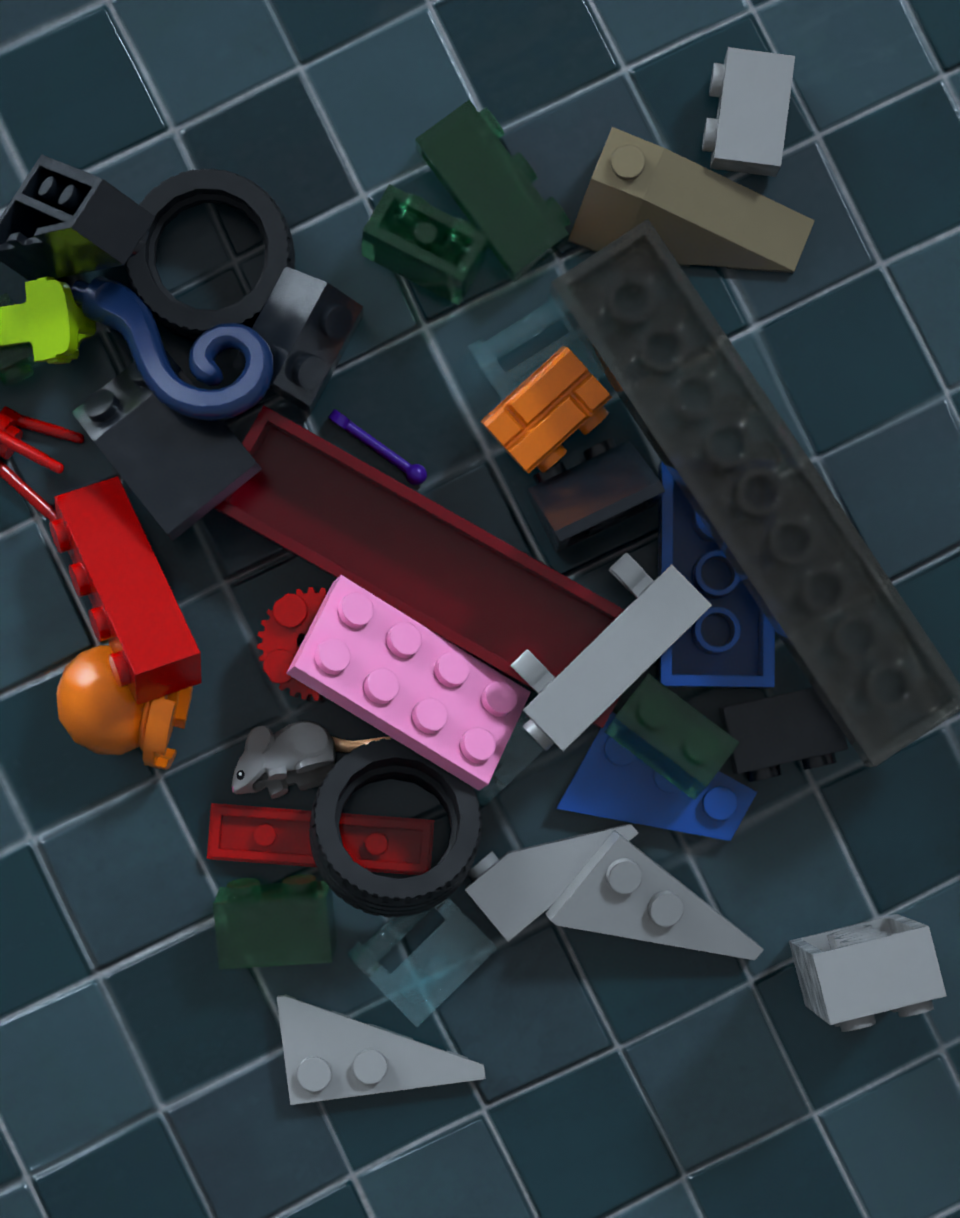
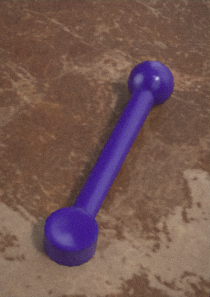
[328,409,427,486]

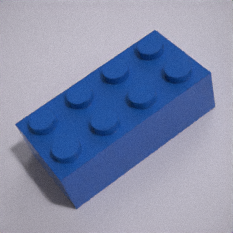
[657,459,776,689]

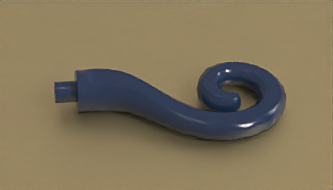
[71,276,274,421]

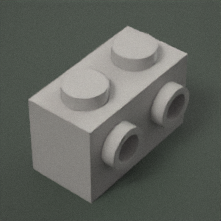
[702,47,795,177]

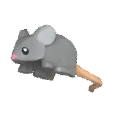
[231,721,392,799]

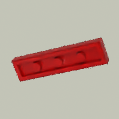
[207,803,435,875]

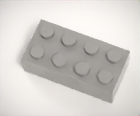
[789,914,947,1032]

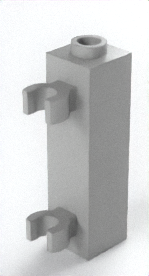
[511,552,712,752]

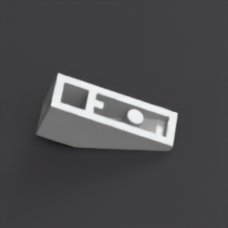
[465,823,639,942]

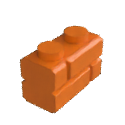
[480,346,612,474]

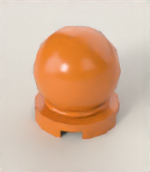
[56,645,193,770]

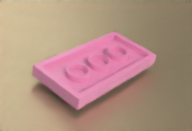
[286,575,531,791]

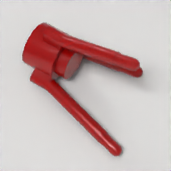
[0,406,85,521]

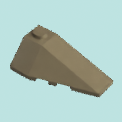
[568,127,815,273]

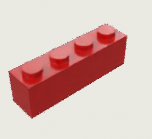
[49,476,202,705]

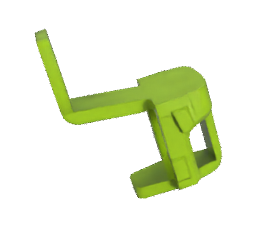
[0,277,97,364]

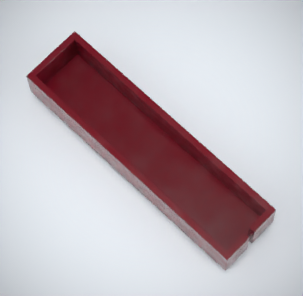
[213,405,624,729]

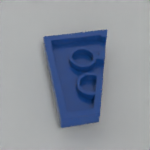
[556,712,757,841]

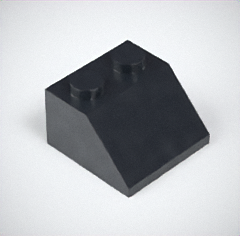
[232,266,363,413]

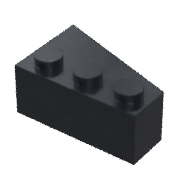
[0,154,155,281]

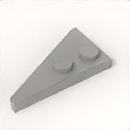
[545,830,764,960]

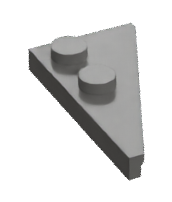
[277,994,486,1105]

